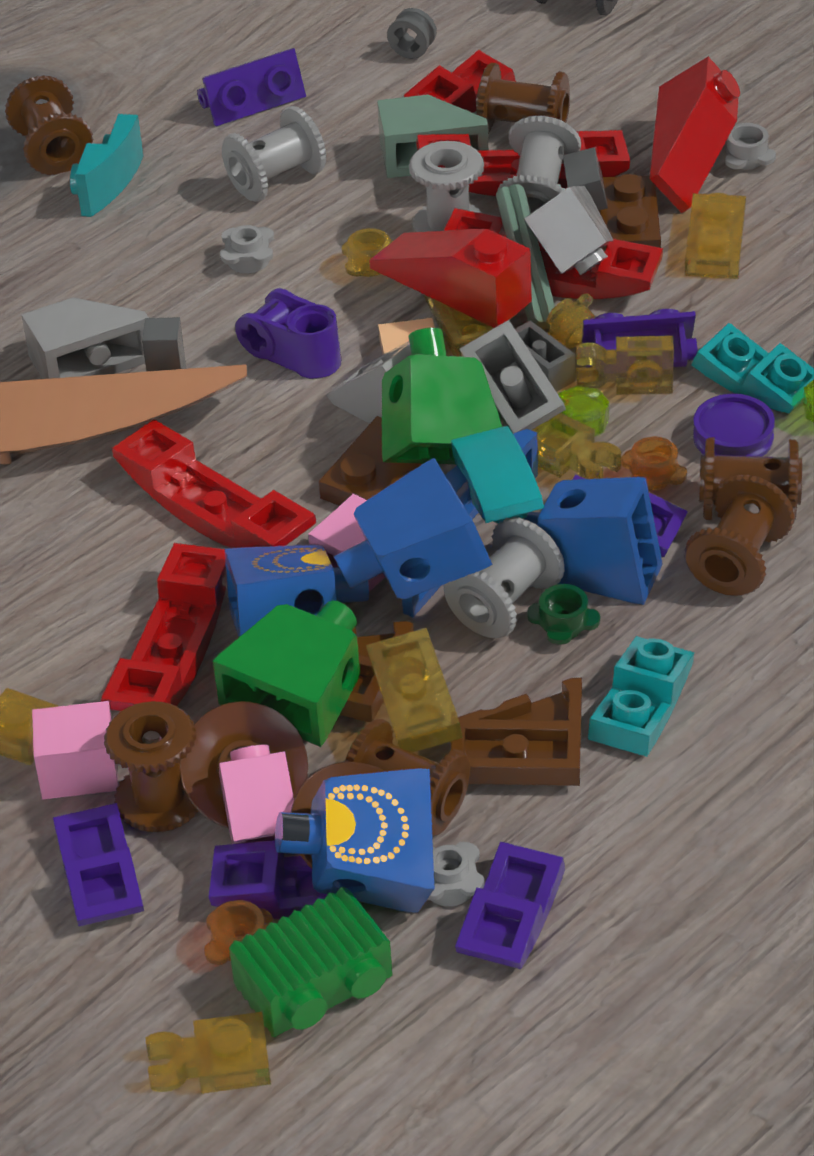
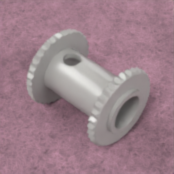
[222,106,326,202]
[498,116,581,213]
[409,141,484,232]
[444,517,564,638]

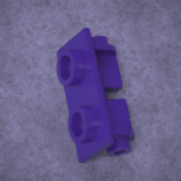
[197,48,306,126]
[581,309,698,373]

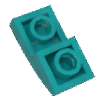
[70,114,144,217]
[691,323,814,414]
[451,426,544,524]
[588,636,695,757]

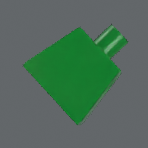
[382,328,502,465]
[213,600,360,747]

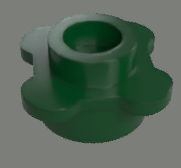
[527,584,600,645]

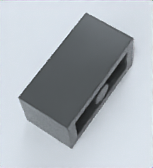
[563,147,608,210]
[142,317,187,372]
[515,320,576,392]

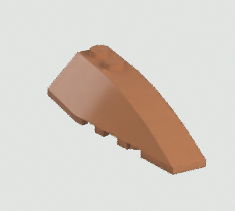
[0,365,247,465]

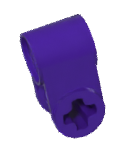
[235,288,342,379]

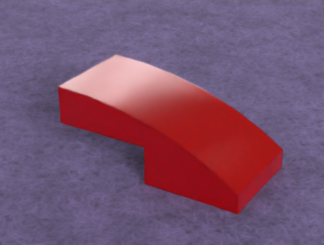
[404,50,516,113]

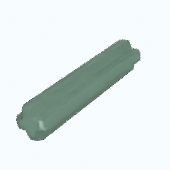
[496,184,558,330]

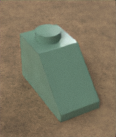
[377,95,489,178]

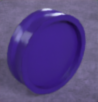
[693,394,775,457]

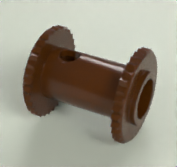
[476,63,570,135]
[5,75,94,175]
[699,437,802,521]
[684,475,795,596]
[104,701,198,832]
[345,719,470,837]

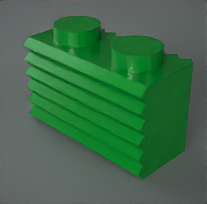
[229,887,393,1037]

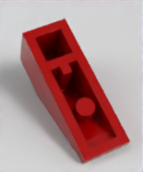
[649,56,740,213]
[369,229,532,328]

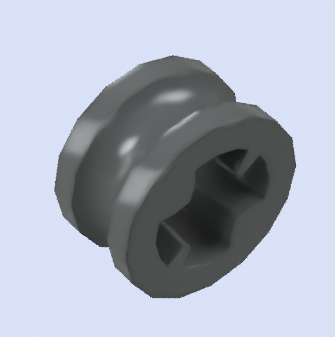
[387,8,437,59]

